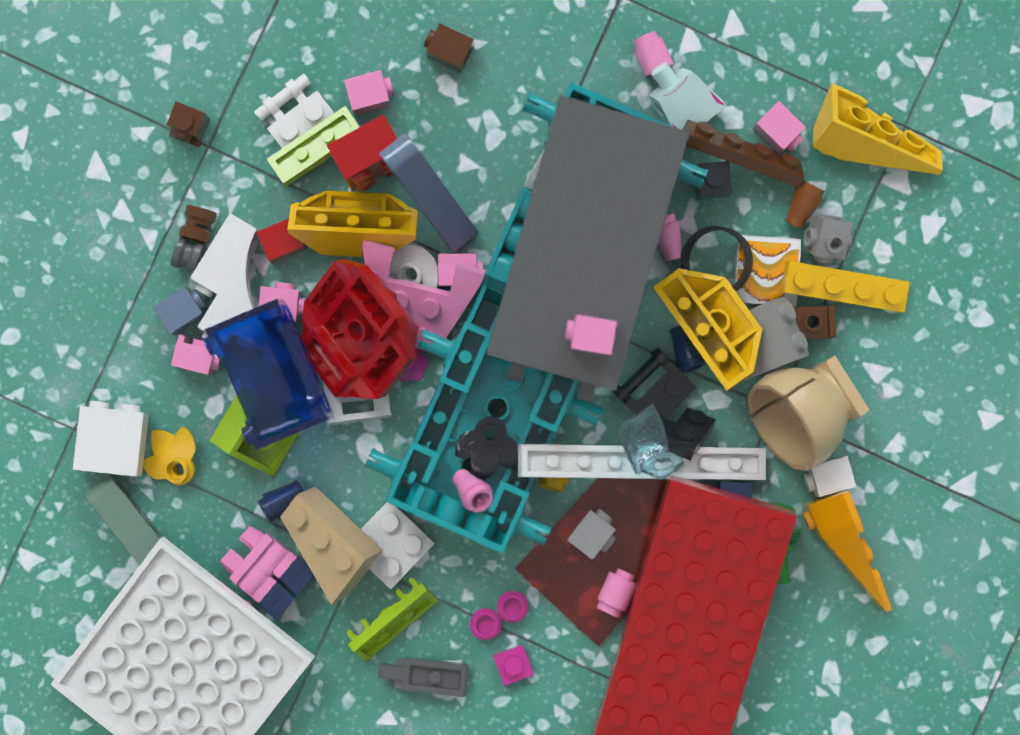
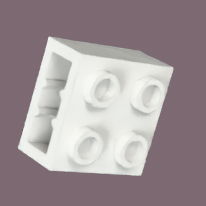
[73,401,149,477]

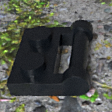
[612,347,697,420]

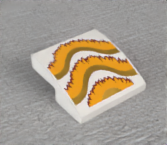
[734,235,801,306]

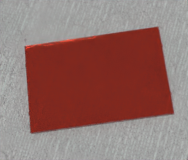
[515,443,668,646]

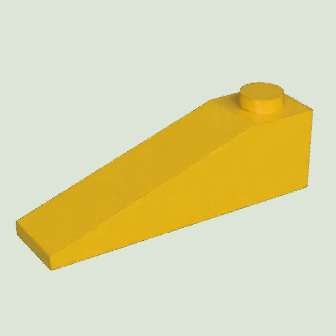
[813,83,943,175]

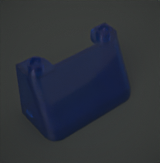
[204,299,334,450]

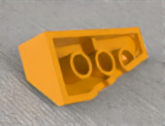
[802,491,892,612]

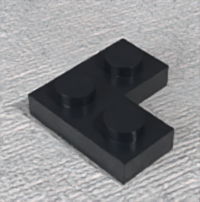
[632,407,716,461]

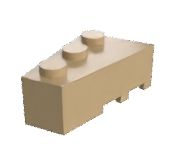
[280,486,383,605]

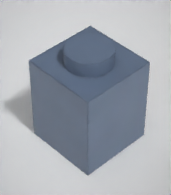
[153,287,206,336]

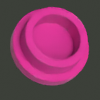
[497,591,528,623]
[470,608,501,640]

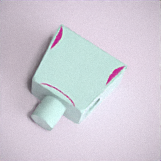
[649,62,726,130]

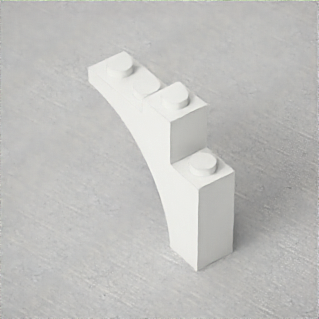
[190,213,295,368]

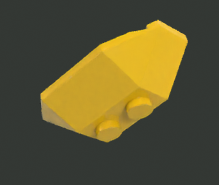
[288,191,418,257]
[653,268,763,391]

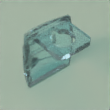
[620,405,684,480]

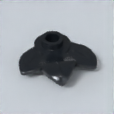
[455,416,518,481]

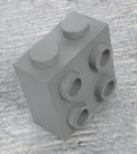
[743,296,810,382]

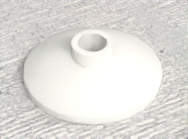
[389,244,438,288]

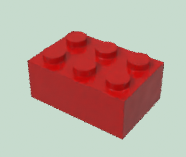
[326,114,397,193]

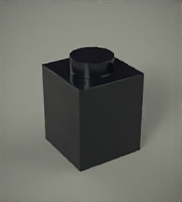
[696,161,732,200]

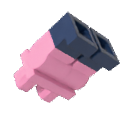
[220,525,314,621]

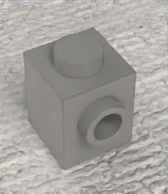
[566,509,616,560]

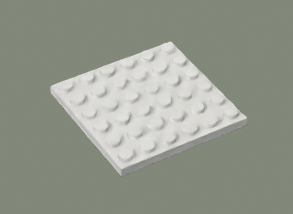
[50,537,315,735]

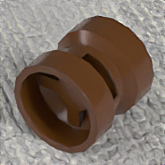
[179,205,217,244]

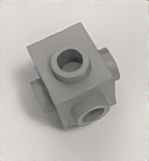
[804,213,853,263]

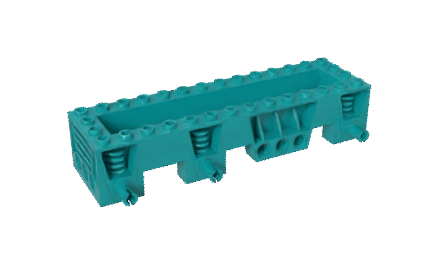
[364,82,708,554]

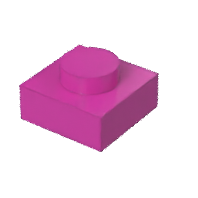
[493,644,534,686]

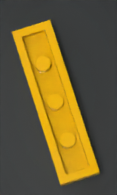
[781,261,910,313]

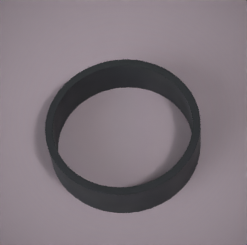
[680,226,753,291]

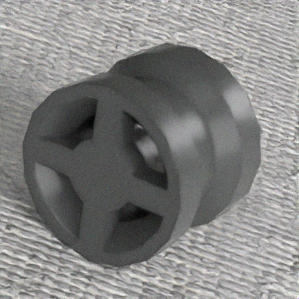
[171,237,206,273]

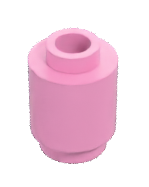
[633,31,674,81]
[596,568,637,618]

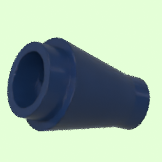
[669,325,706,373]
[257,480,304,522]

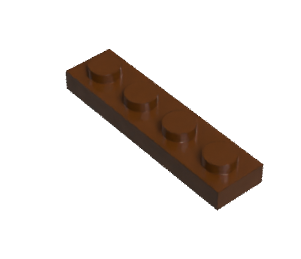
[682,120,805,188]

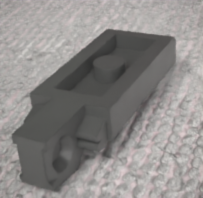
[378,657,468,697]

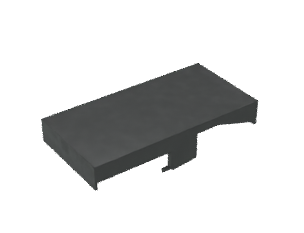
[486,95,690,402]

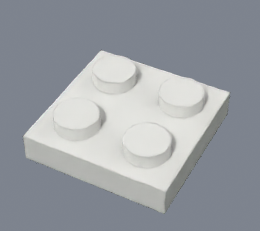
[361,502,435,589]

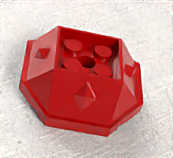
[299,259,419,399]

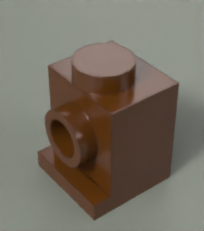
[166,101,210,148]
[794,305,836,340]

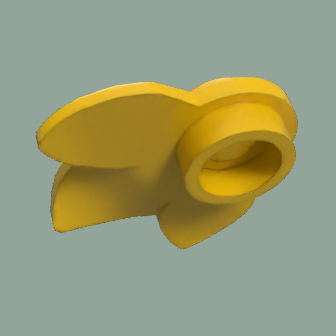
[143,427,196,485]

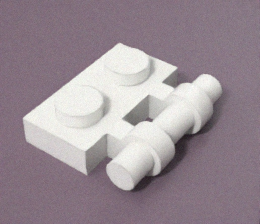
[254,74,334,148]

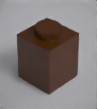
[424,23,474,73]

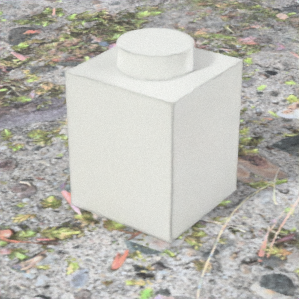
[804,456,856,497]

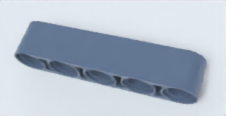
[379,133,479,253]

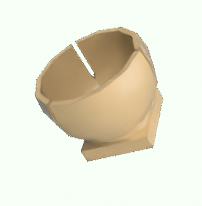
[748,356,869,470]

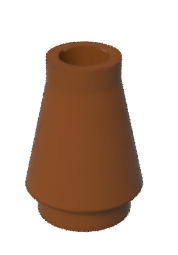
[785,180,825,229]

